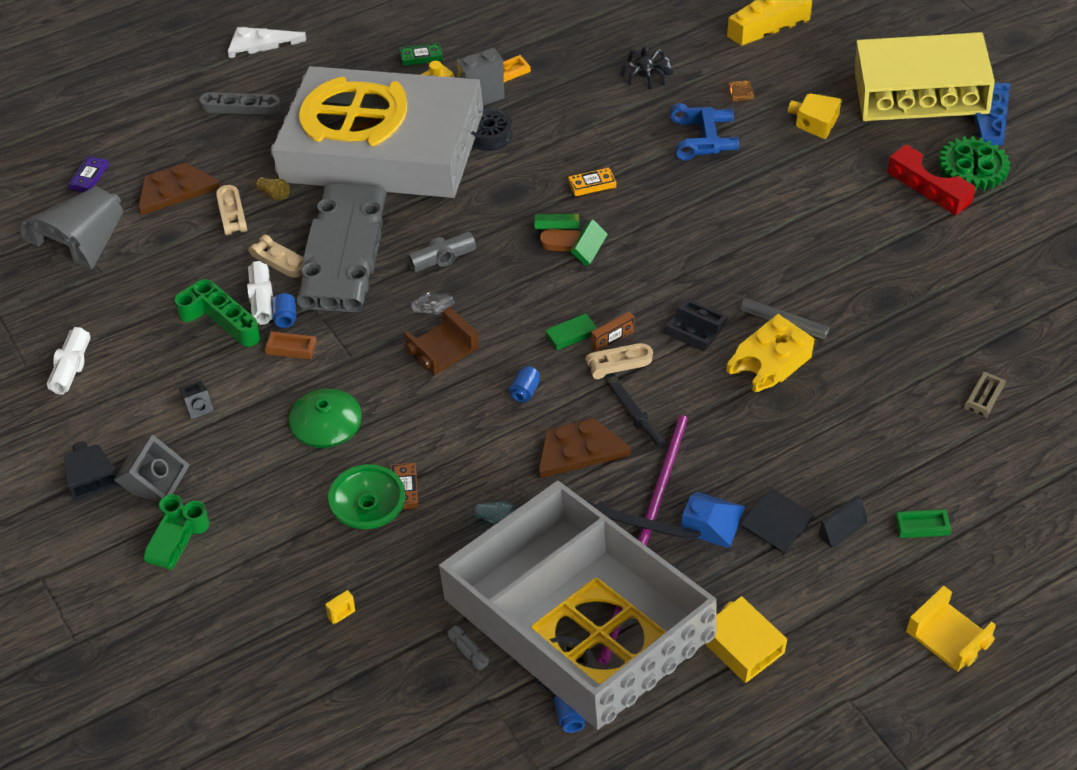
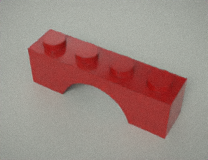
[887,144,976,215]

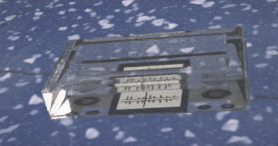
[410,293,455,315]

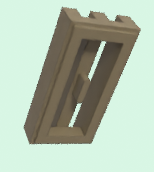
[964,371,1006,418]

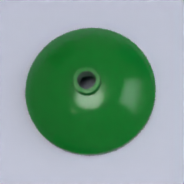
[288,388,362,448]
[328,464,405,529]

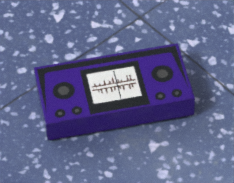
[68,156,109,192]

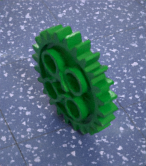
[938,136,1010,191]

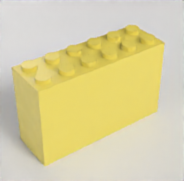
[855,32,995,121]

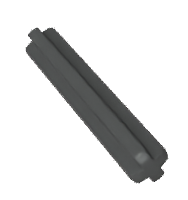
[740,298,829,339]

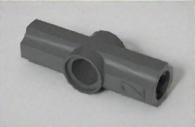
[407,232,476,272]

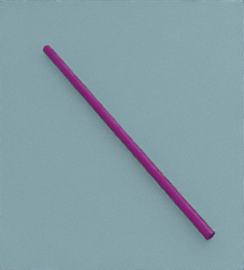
[598,415,688,665]

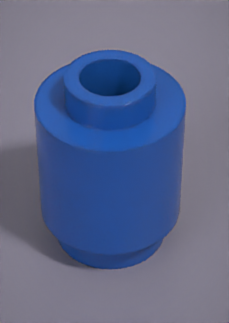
[272,293,296,328]
[509,366,540,402]
[554,695,586,733]

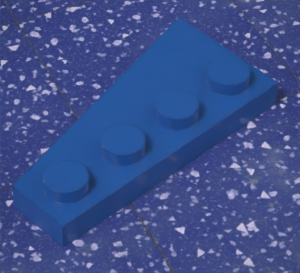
[974,83,1010,146]

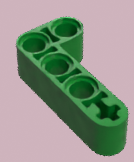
[175,279,260,347]

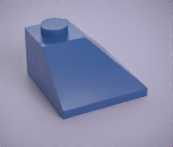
[681,492,745,548]

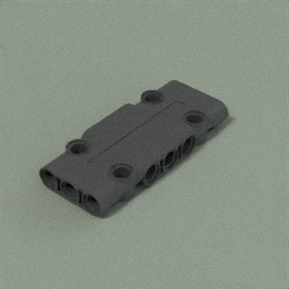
[297,183,387,312]

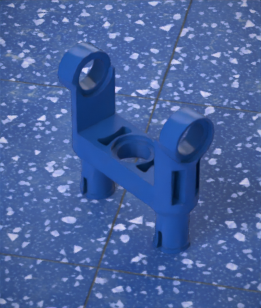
[670,103,739,160]

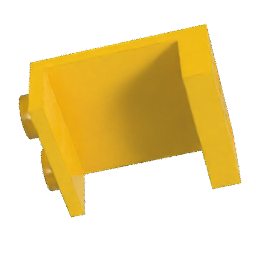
[906,586,996,672]

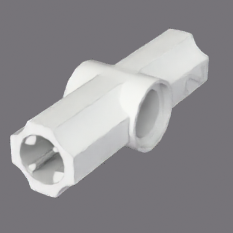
[247,261,273,325]
[47,327,91,395]

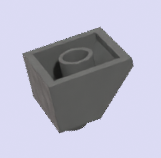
[114,434,190,502]

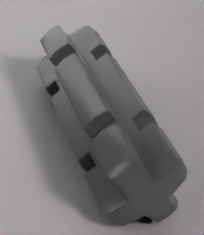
[448,625,489,670]

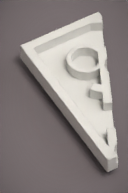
[228,27,306,58]

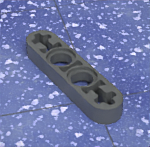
[200,92,281,115]

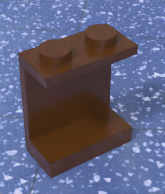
[404,306,479,376]

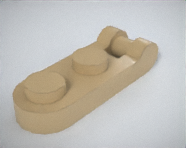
[216,185,247,236]
[248,234,304,278]
[585,343,653,379]

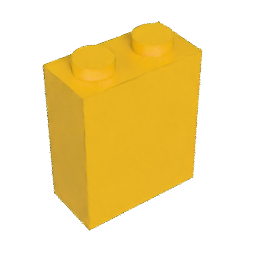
[704,596,787,683]

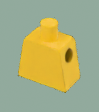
[788,94,842,139]

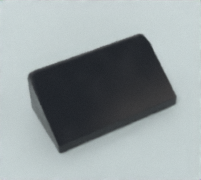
[819,495,867,547]

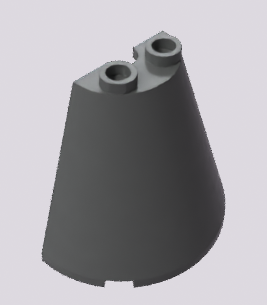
[20,186,123,270]

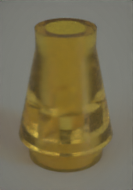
[257,177,290,200]

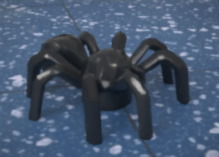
[620,46,674,89]

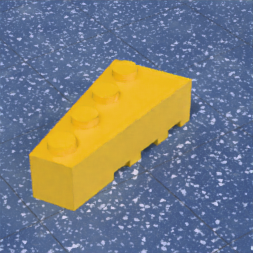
[727,0,812,46]

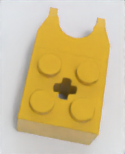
[726,314,815,392]

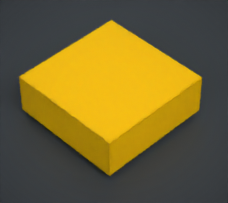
[325,590,355,624]

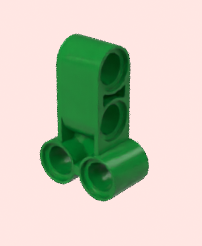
[144,494,210,570]

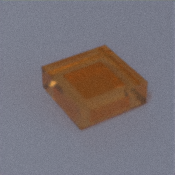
[729,81,754,101]

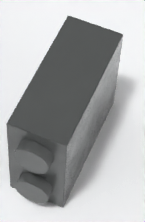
[456,48,504,105]

